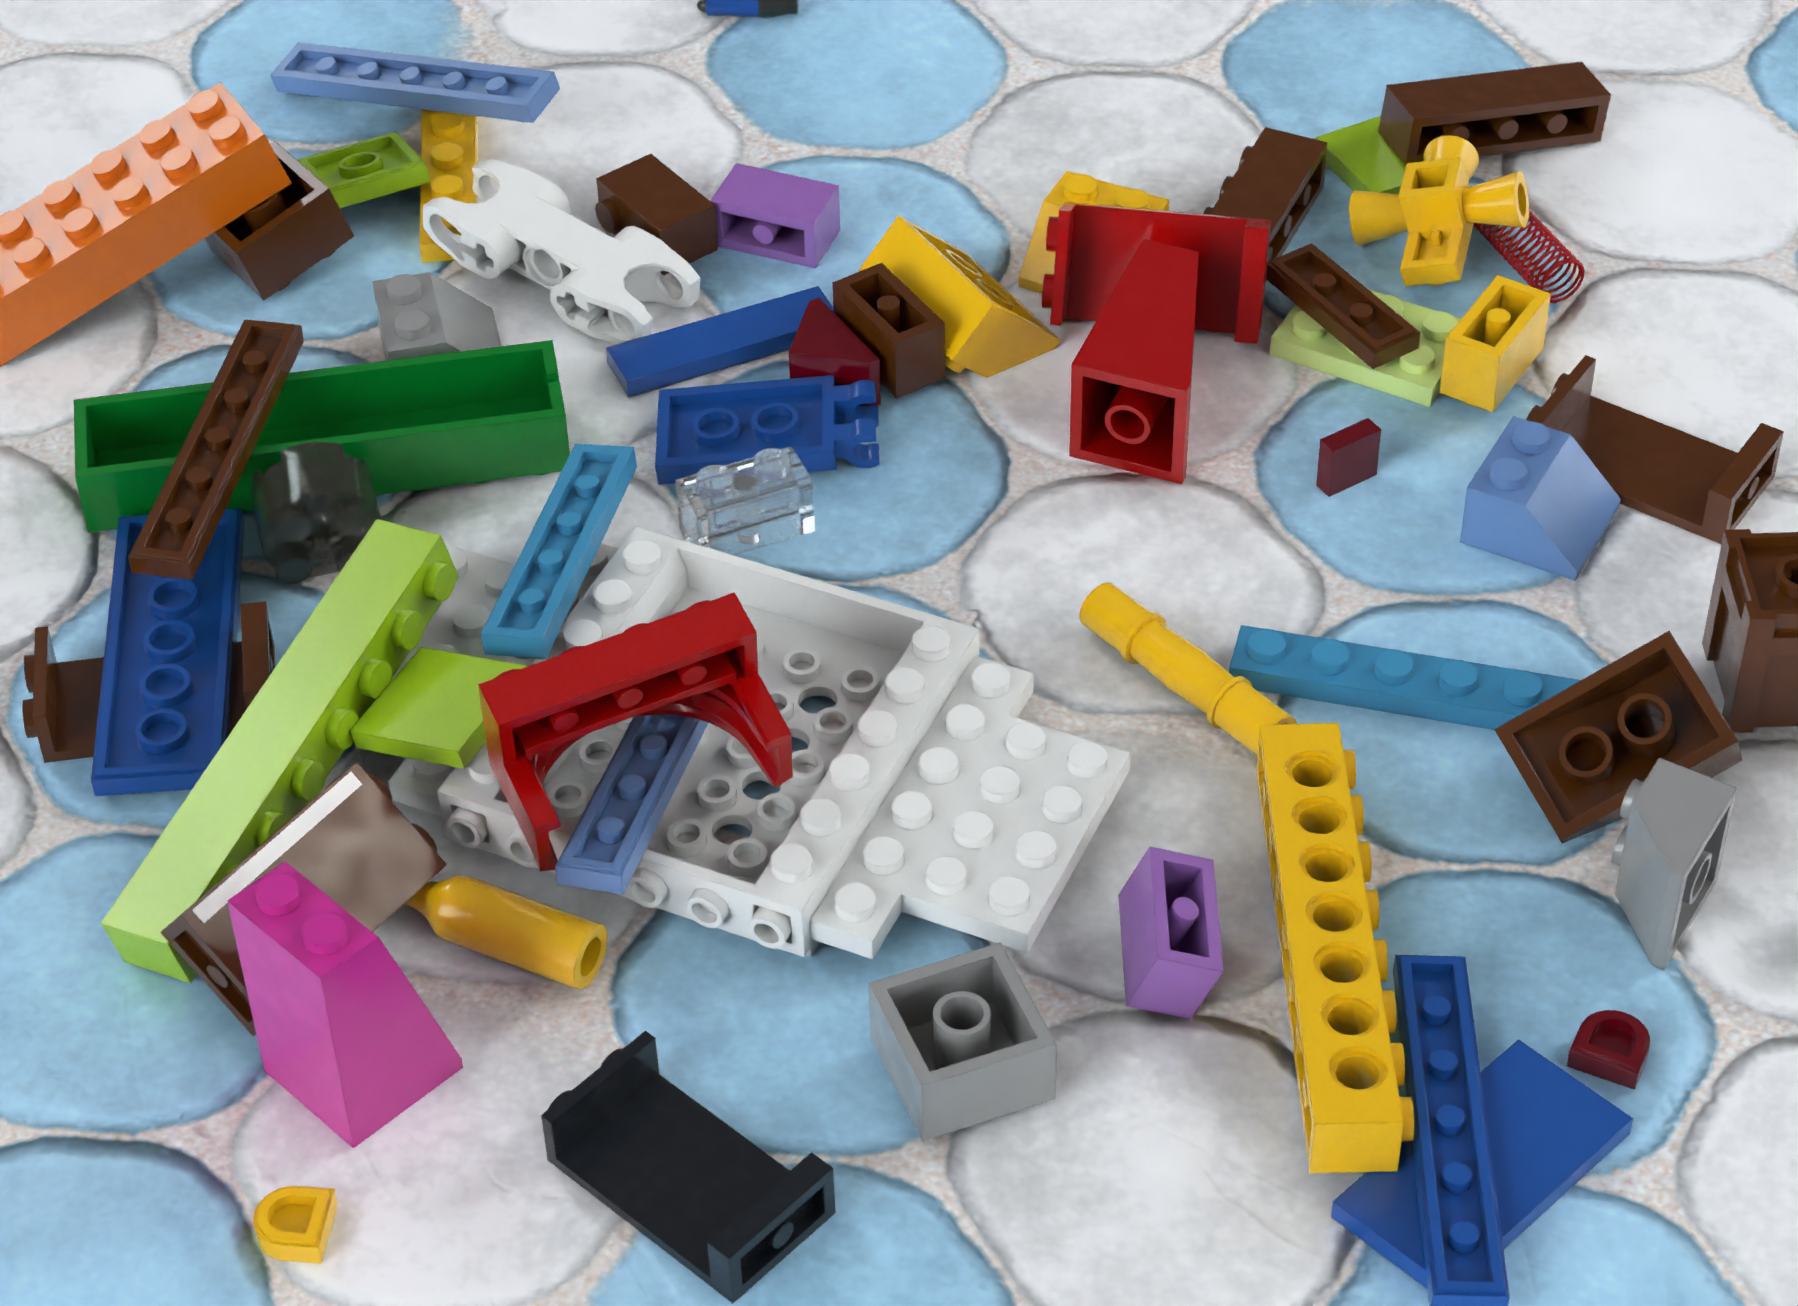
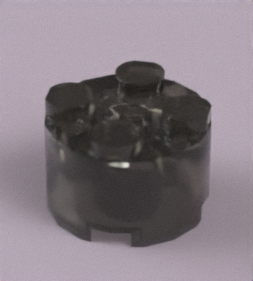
[249,442,382,584]

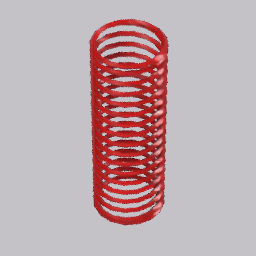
[1473,210,1585,303]

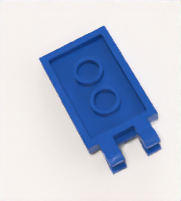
[655,375,880,485]

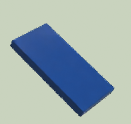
[1331,1039,1633,1289]

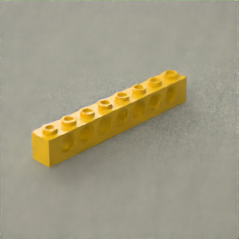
[1256,723,1414,1173]

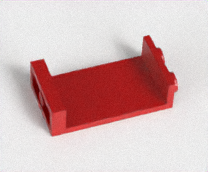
[1042,202,1271,344]

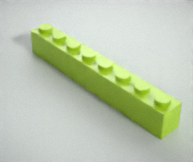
[101,519,459,983]

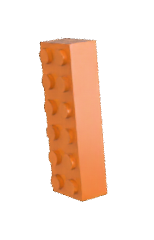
[0,82,292,367]

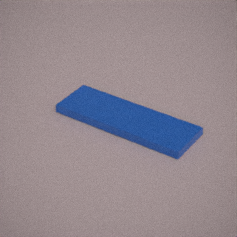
[91,509,244,796]

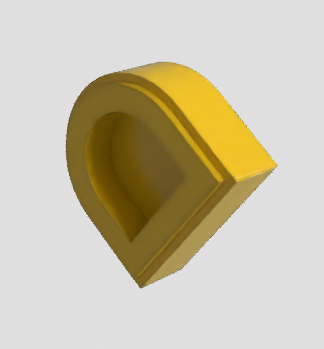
[253,1186,338,1264]

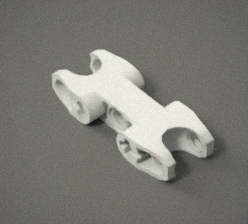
[422,159,700,345]

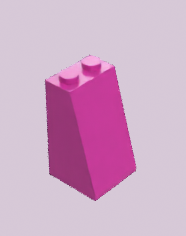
[227,861,463,1148]

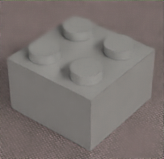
[868,942,1057,1142]

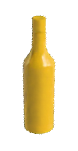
[404,876,608,990]

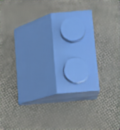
[1460,416,1621,581]

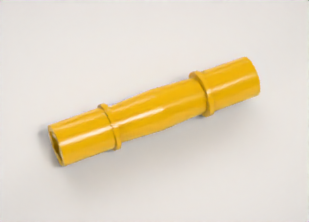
[1079,582,1297,755]

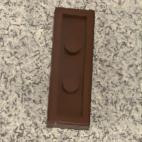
[1266,243,1421,369]

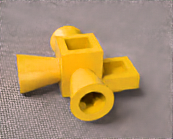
[1349,135,1529,286]

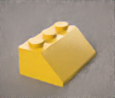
[858,215,1061,378]

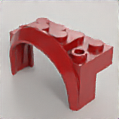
[478,592,793,871]

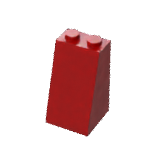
[1069,239,1199,484]

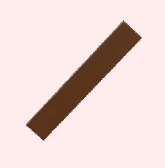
[128,319,304,580]

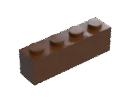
[1378,61,1611,166]
[1203,127,1328,283]

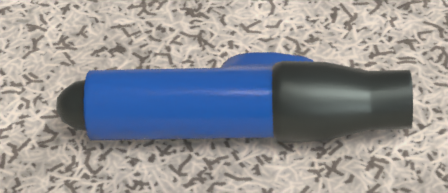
[697,0,798,18]

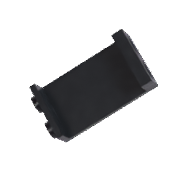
[541,1031,836,1303]

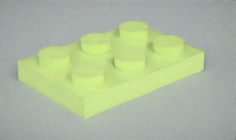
[1270,289,1461,407]

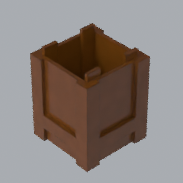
[1702,529,1798,733]

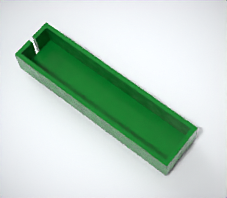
[74,340,570,532]

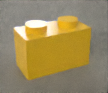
[1440,275,1551,412]

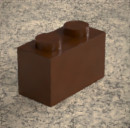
[595,154,718,275]
[832,263,945,398]

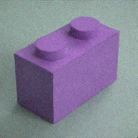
[710,163,840,268]
[1118,846,1224,1019]

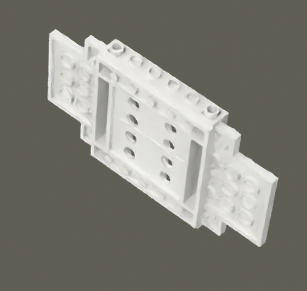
[389,526,1130,959]

